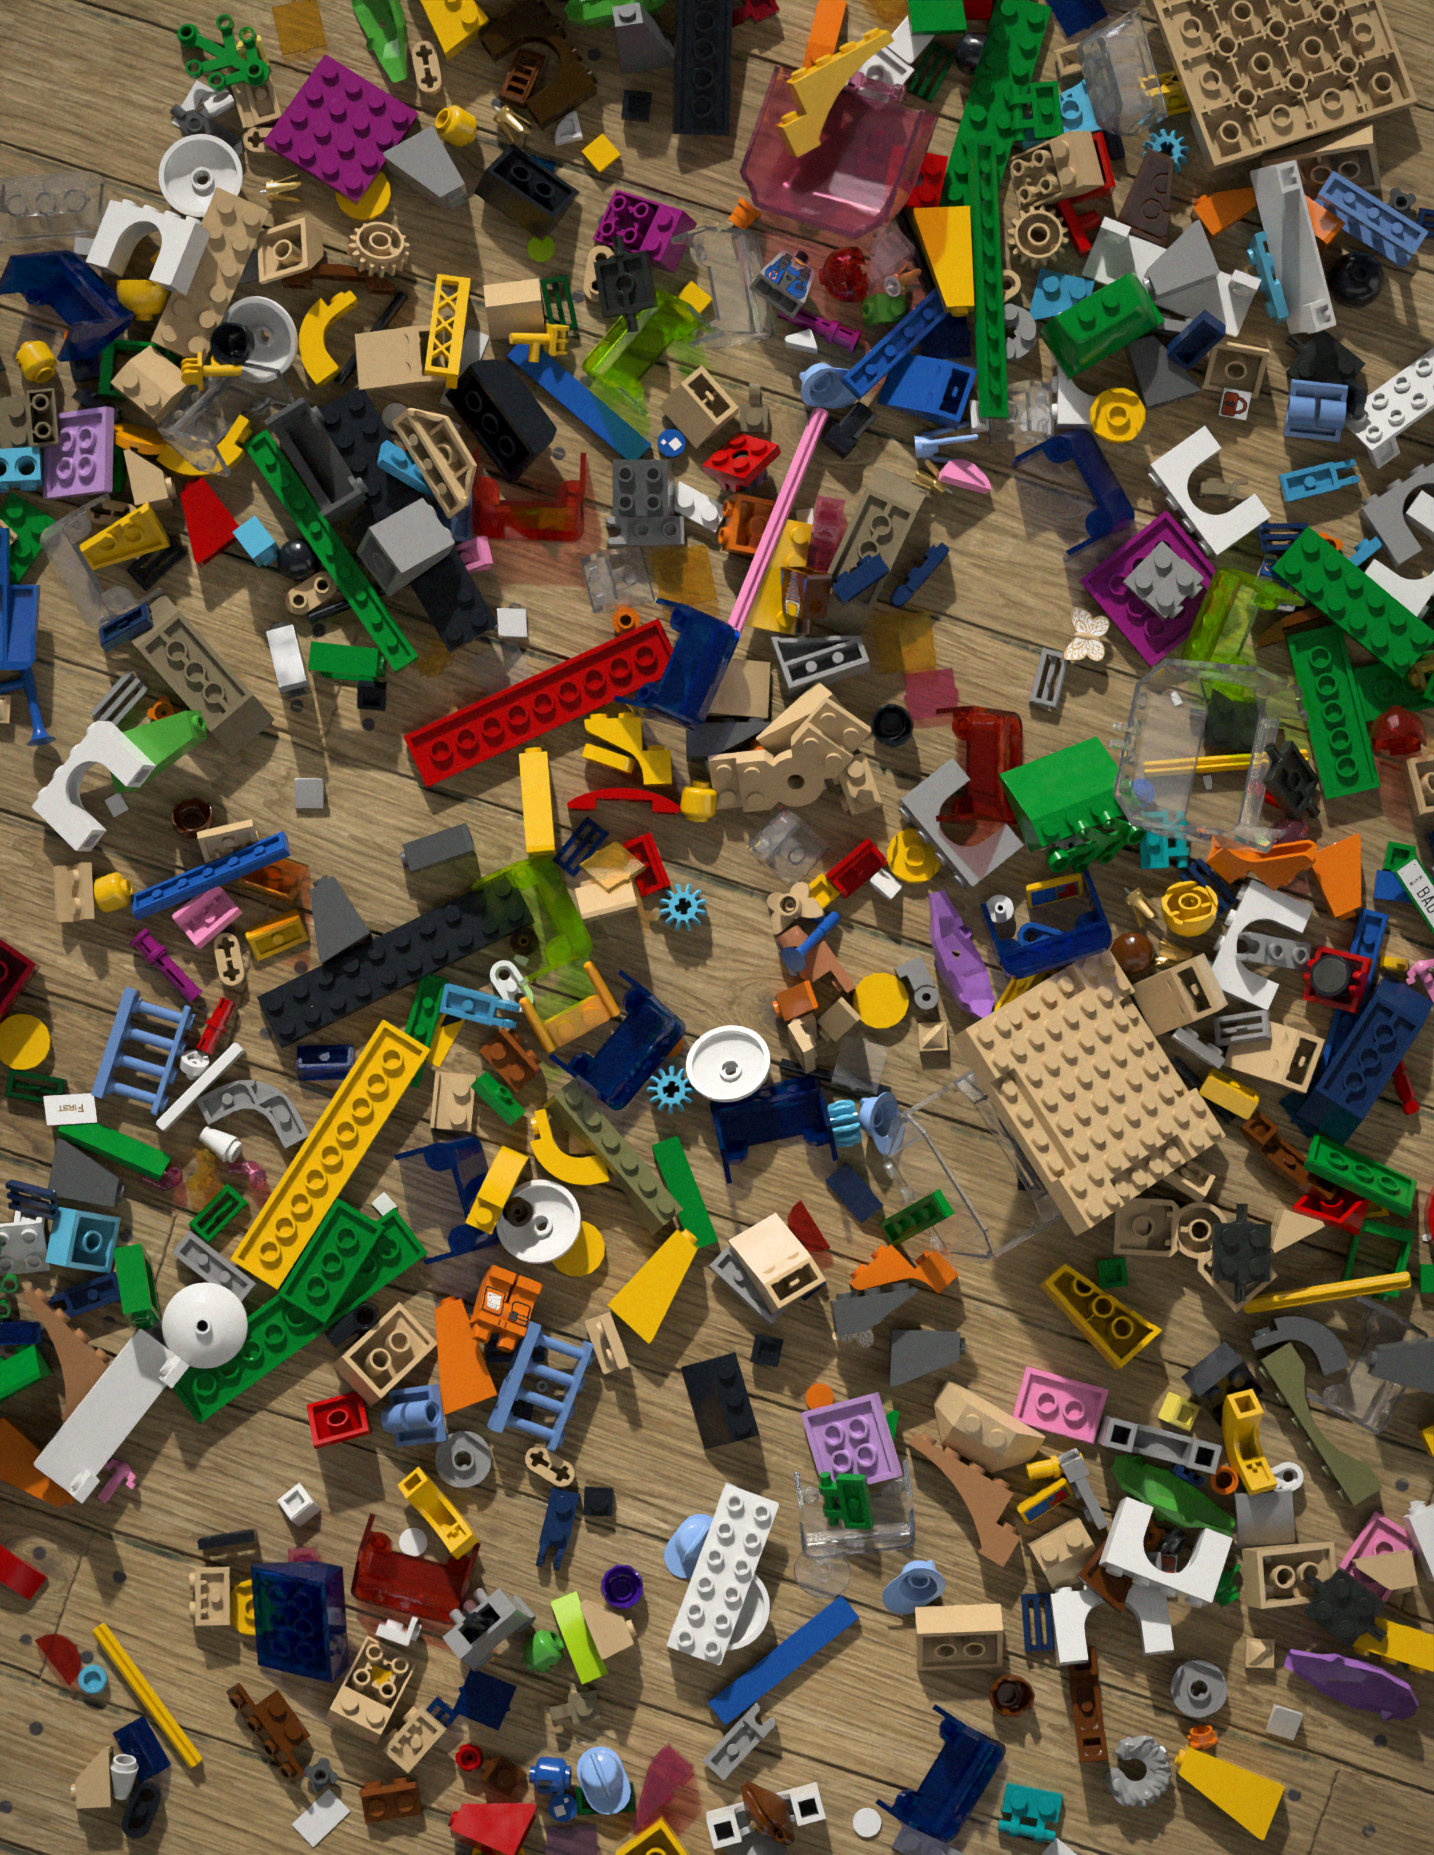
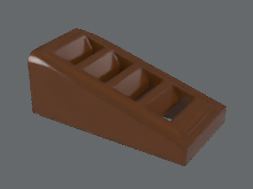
[499,47,545,109]

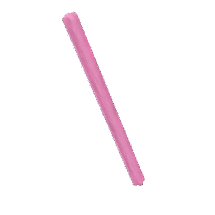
[724,407,829,640]

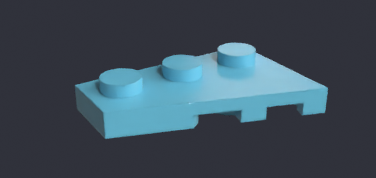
[1021,75,1105,152]
[1246,231,1289,325]

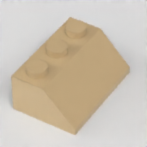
[915,1604,1003,1671]

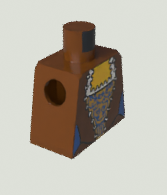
[781,566,832,634]

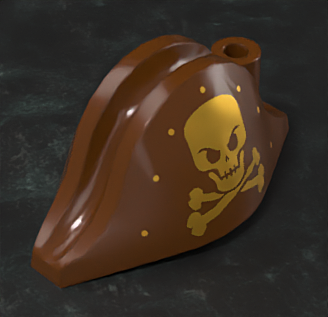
[741,1781,795,1846]

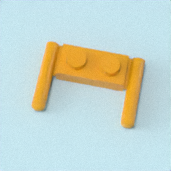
[519,961,620,1053]

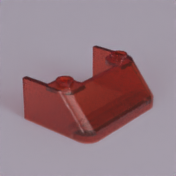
[472,448,588,543]
[936,705,1023,825]
[351,1513,481,1625]

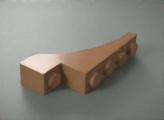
[22,1286,111,1422]
[909,1432,1020,1567]

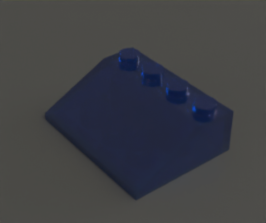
[251,1561,349,1683]

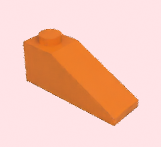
[802,0,847,69]
[1190,187,1258,242]
[772,980,818,1022]

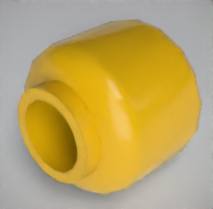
[435,105,477,147]
[15,340,57,383]
[680,780,718,822]
[93,872,133,913]

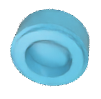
[78,1664,108,1694]

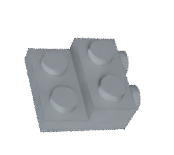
[1122,541,1204,621]

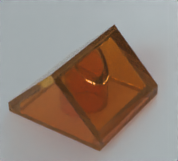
[238,858,309,907]

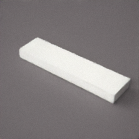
[156,1043,246,1131]

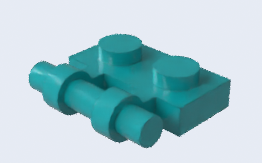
[1137,811,1190,870]
[997,1782,1063,1843]

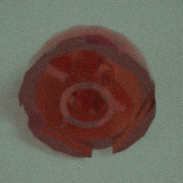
[819,246,867,303]
[1369,706,1427,756]

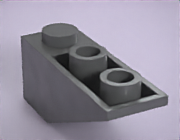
[686,718,771,762]
[830,1283,917,1335]

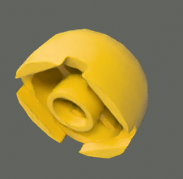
[116,280,172,321]
[1161,881,1218,937]

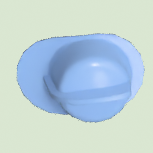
[799,363,857,408]
[859,1092,905,1156]
[664,1514,713,1578]
[882,1560,946,1615]
[577,1746,631,1815]

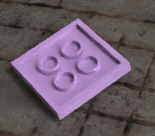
[43,406,114,500]
[801,1392,903,1484]

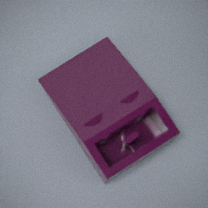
[593,189,697,274]

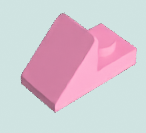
[455,536,493,574]

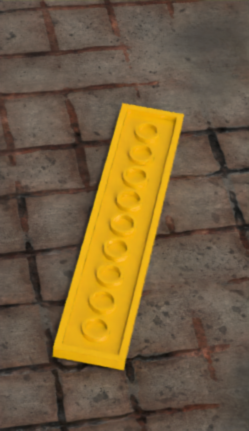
[230,1019,431,1290]

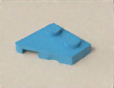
[1029,268,1095,322]

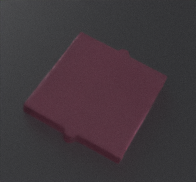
[903,668,959,720]

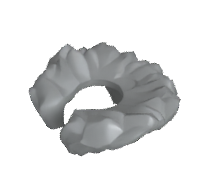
[1105,1735,1172,1807]

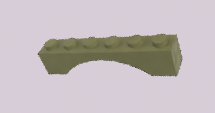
[543,1079,683,1235]
[1258,1341,1383,1506]

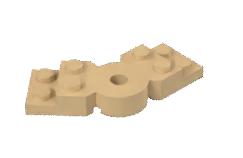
[708,697,871,812]
[1112,1198,1278,1313]

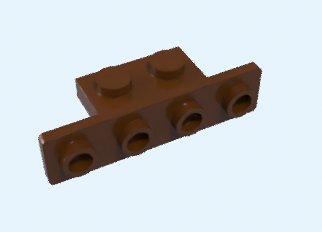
[226,1683,311,1784]

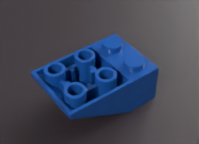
[878,353,977,430]

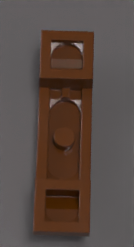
[282,264,396,296]
[1253,607,1335,651]
[1240,1110,1342,1202]
[1068,1646,1108,1763]

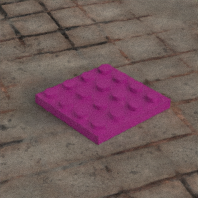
[263,54,419,205]
[1079,510,1238,668]

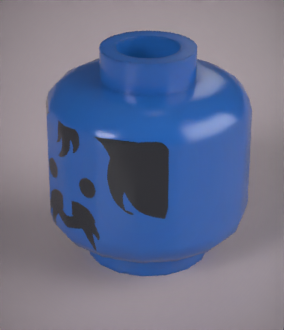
[529,1757,572,1796]

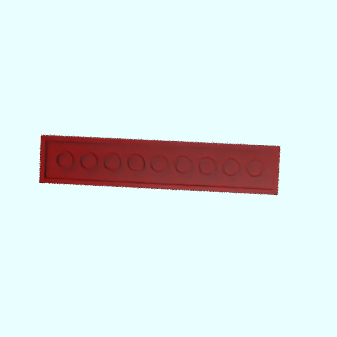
[403,618,682,788]

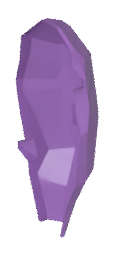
[928,890,995,1019]
[1284,1649,1419,1722]

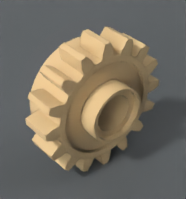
[1007,206,1069,269]
[347,222,410,278]

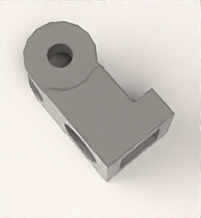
[894,956,939,1010]

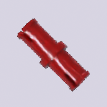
[196,997,237,1055]

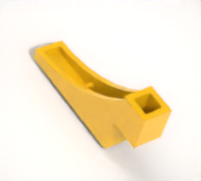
[775,28,894,158]

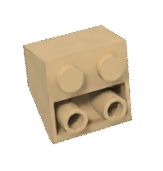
[660,366,739,449]

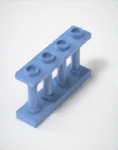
[1315,171,1429,268]
[91,987,196,1116]
[487,1320,595,1452]

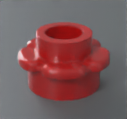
[455,1743,483,1772]

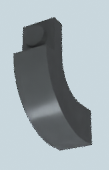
[1248,1316,1350,1375]

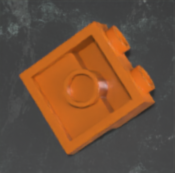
[718,493,776,556]

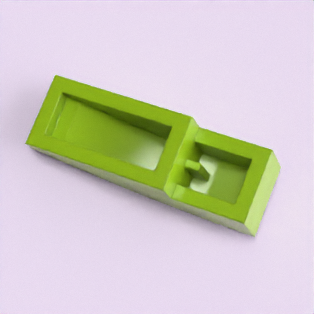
[550,1591,609,1684]

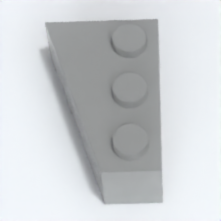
[771,636,870,697]

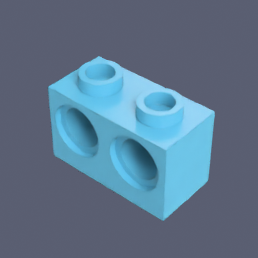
[0,447,44,493]
[233,515,280,567]

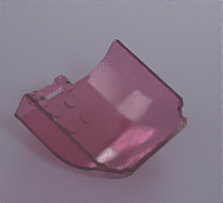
[740,64,939,240]

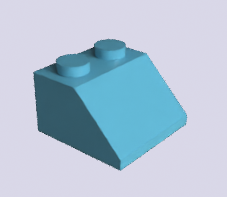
[45,1207,121,1273]

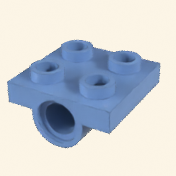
[1283,379,1348,442]
[381,1384,447,1447]

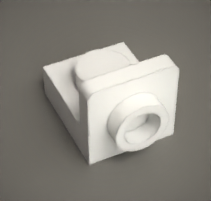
[375,1615,422,1646]

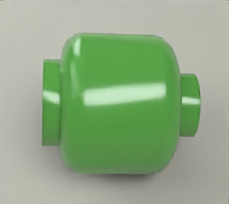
[522,1630,565,1673]

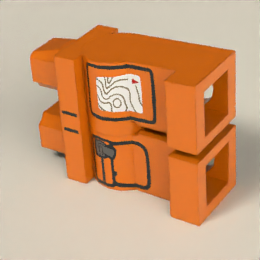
[469,1265,543,1353]

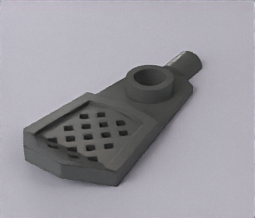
[170,104,243,158]

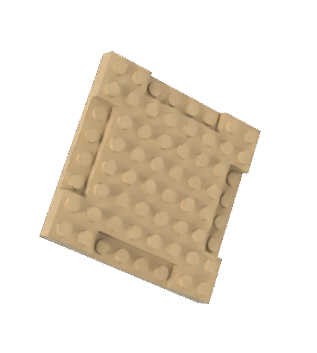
[1145,0,1418,172]
[952,943,1226,1236]

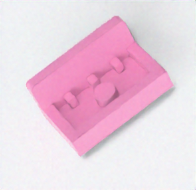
[172,886,243,949]

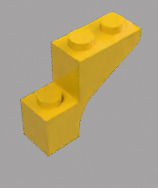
[584,713,672,787]

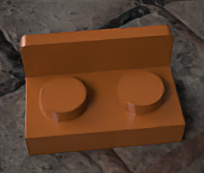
[479,1027,542,1093]
[359,1775,423,1824]

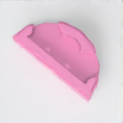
[938,459,991,494]

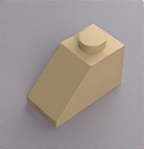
[816,997,861,1043]
[1351,1549,1418,1594]
[71,1746,114,1809]

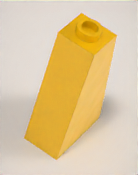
[912,206,974,317]
[519,747,557,857]
[607,1228,699,1344]
[1174,1744,1285,1841]

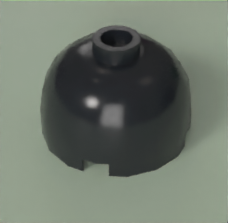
[1327,251,1384,309]

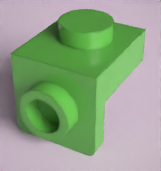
[861,294,906,327]

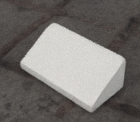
[886,16,935,65]

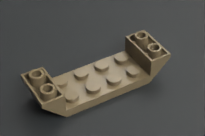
[0,388,60,450]
[812,466,928,636]
[129,594,275,756]

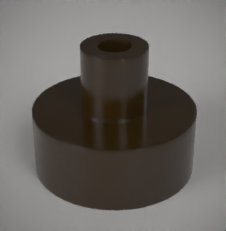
[510,928,539,956]
[503,1196,533,1227]

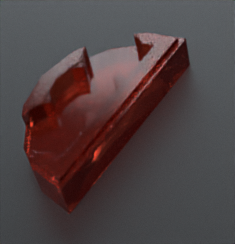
[787,1200,830,1252]
[35,1634,82,1685]

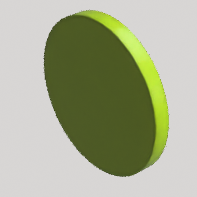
[527,236,555,262]

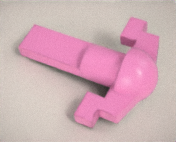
[1405,959,1434,1004]
[97,1459,137,1503]

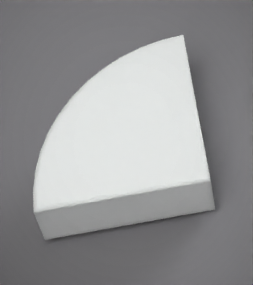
[555,111,583,146]

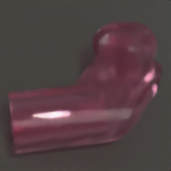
[228,1161,267,1189]
[140,1167,183,1192]

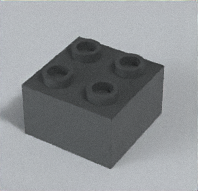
[613,460,675,517]

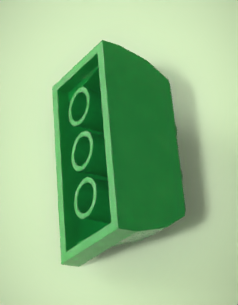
[1039,272,1165,381]

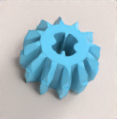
[1141,129,1189,173]
[660,884,707,931]
[647,1066,695,1114]
[827,1100,862,1148]

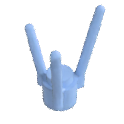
[914,420,978,464]

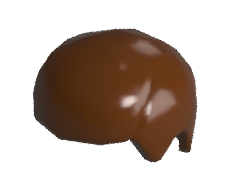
[171,797,214,839]
[1110,931,1155,975]
[989,1674,1035,1717]

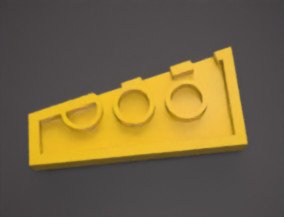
[745,519,813,635]

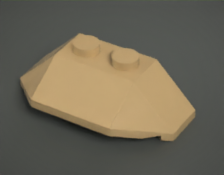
[392,408,477,519]
[933,1378,1046,1473]

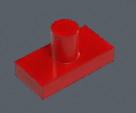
[1056,198,1101,258]

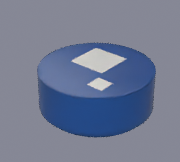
[657,429,685,458]
[548,1792,577,1822]

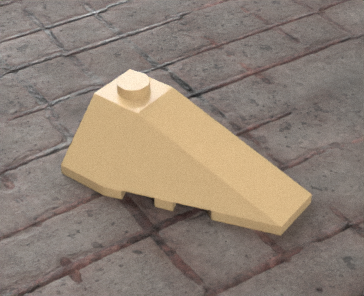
[1261,124,1381,191]

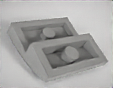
[1234,1488,1295,1549]

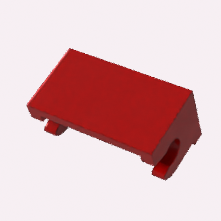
[622,832,671,898]
[825,838,888,900]

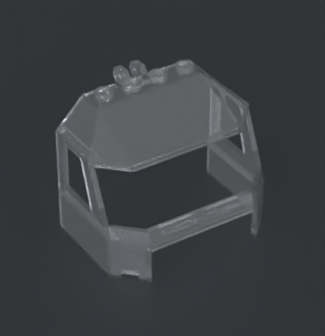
[1109,658,1309,853]
[883,1070,1064,1265]

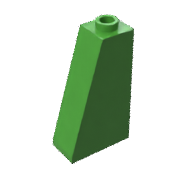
[110,710,208,794]

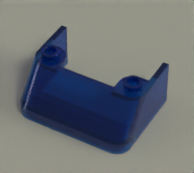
[0,250,134,362]
[1012,428,1135,562]
[613,598,740,731]
[980,869,1112,980]
[549,970,686,1111]
[710,1076,838,1184]
[394,1136,501,1265]
[876,1704,1006,1843]

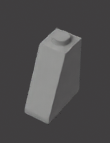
[1142,220,1220,301]

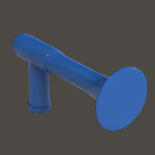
[0,667,56,746]
[781,912,841,972]

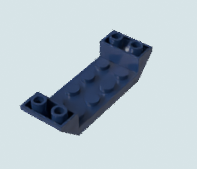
[1295,972,1434,1145]

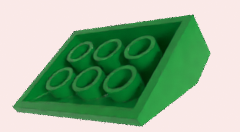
[998,736,1139,853]
[0,1342,54,1403]

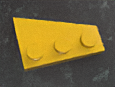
[80,502,170,571]

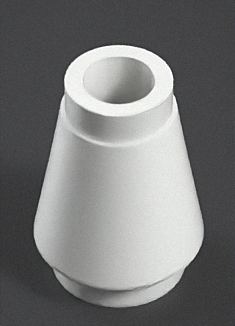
[199,1126,243,1163]
[110,1754,139,1800]

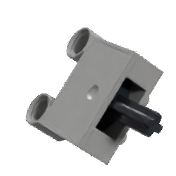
[442,1588,536,1671]

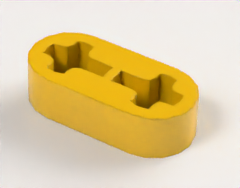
[581,744,636,775]

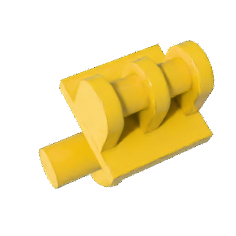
[509,323,570,362]
[181,352,242,391]

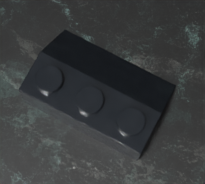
[474,144,580,241]
[681,1351,760,1449]

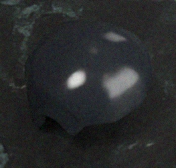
[954,32,989,75]
[210,322,255,365]
[277,539,322,581]
[871,704,914,748]

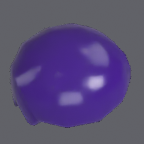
[600,1565,643,1609]

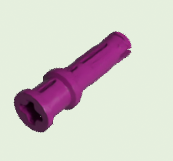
[777,309,862,354]
[129,928,203,1004]

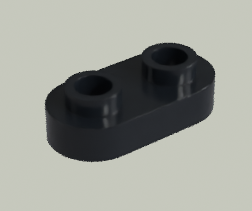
[72,387,124,425]
[122,1781,162,1839]

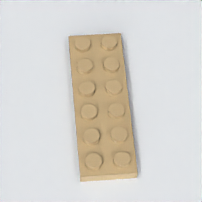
[150,187,269,365]

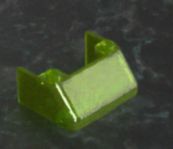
[582,286,716,417]
[1181,567,1305,704]
[471,855,593,989]

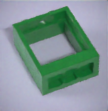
[98,338,178,401]
[308,641,387,682]
[1340,1219,1414,1302]
[113,1243,161,1330]

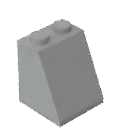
[383,126,468,210]
[356,498,455,597]

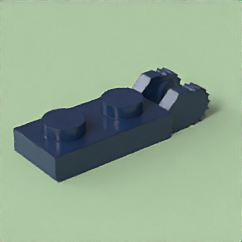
[890,542,950,609]
[48,1272,121,1317]
[536,1487,580,1571]

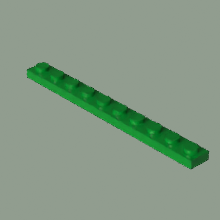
[966,138,1009,420]
[243,429,420,674]

